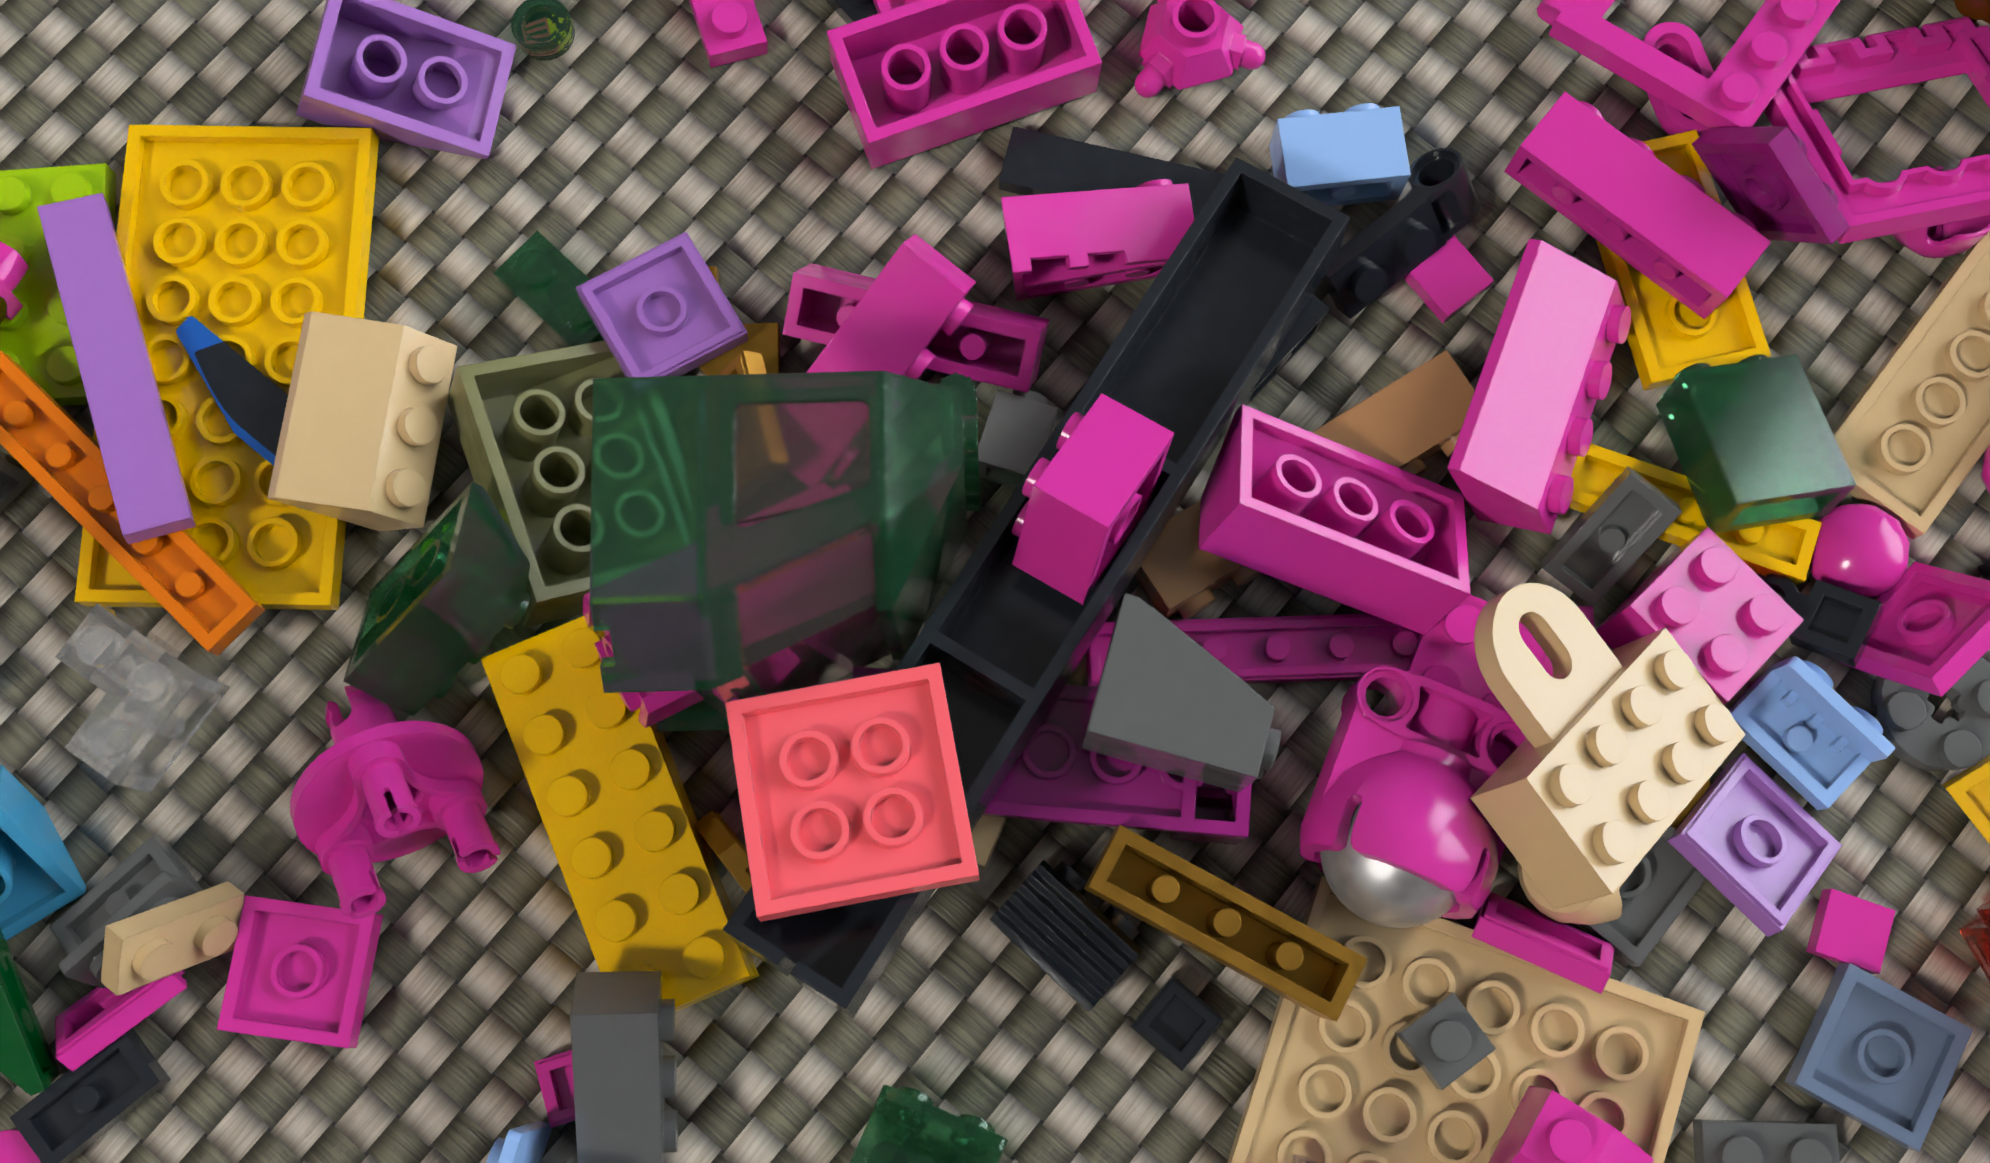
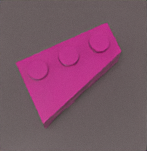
[1001,179,1195,301]

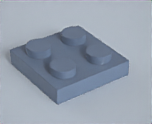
[1784,963,1973,1151]

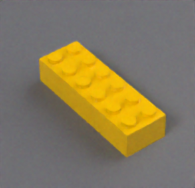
[481,616,759,1012]

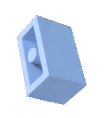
[1269,103,1411,207]

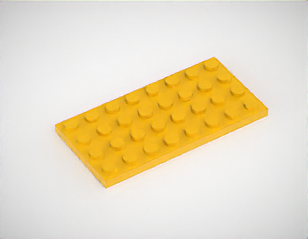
[74,125,379,610]

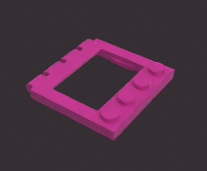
[1536,0,1841,128]
[1764,17,1990,244]

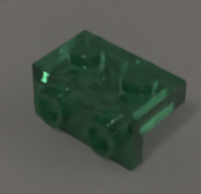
[850,1085,1008,1163]

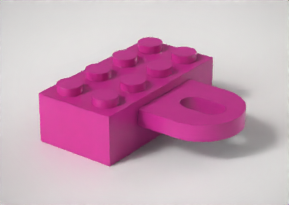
[826,0,1102,169]

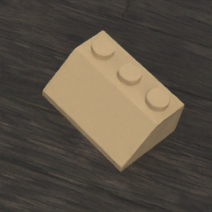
[267,311,457,531]

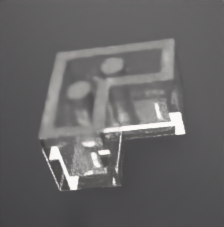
[55,604,230,793]

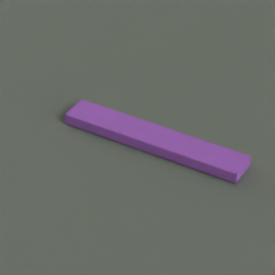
[37,193,196,544]

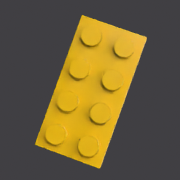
[1596,130,1771,391]

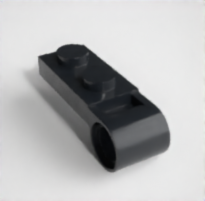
[1322,148,1480,319]

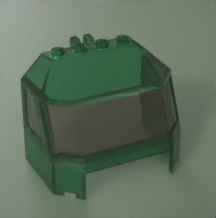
[590,371,980,732]

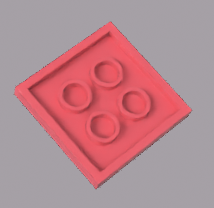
[725,663,980,922]

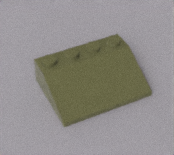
[447,341,712,628]

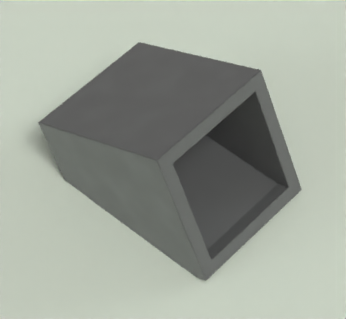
[1081,593,1281,792]

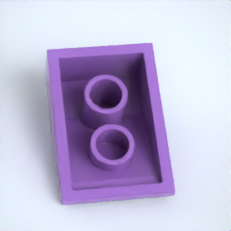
[296,0,517,160]

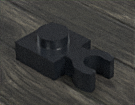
[1764,574,1883,667]

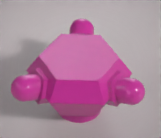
[1134,0,1266,98]

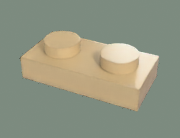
[101,881,244,996]

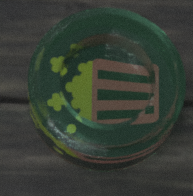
[511,0,575,61]

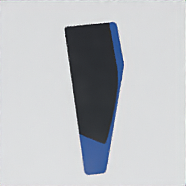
[176,316,288,465]

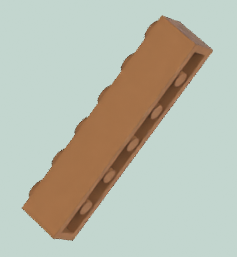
[1135,350,1475,620]

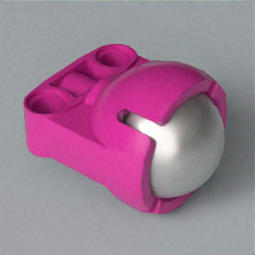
[1300,666,1526,928]

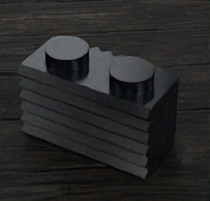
[989,859,1142,1012]

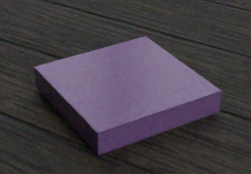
[576,232,748,398]
[1668,753,1842,937]

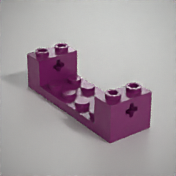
[852,666,1252,845]

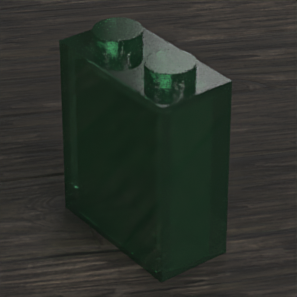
[1656,354,1857,534]

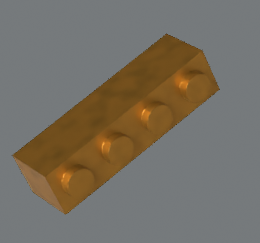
[1084,825,1368,1022]

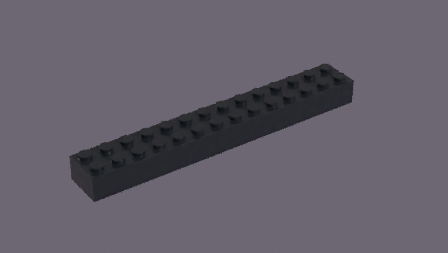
[723,157,1350,1018]

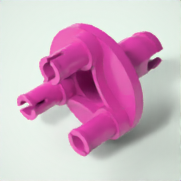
[290,683,501,919]

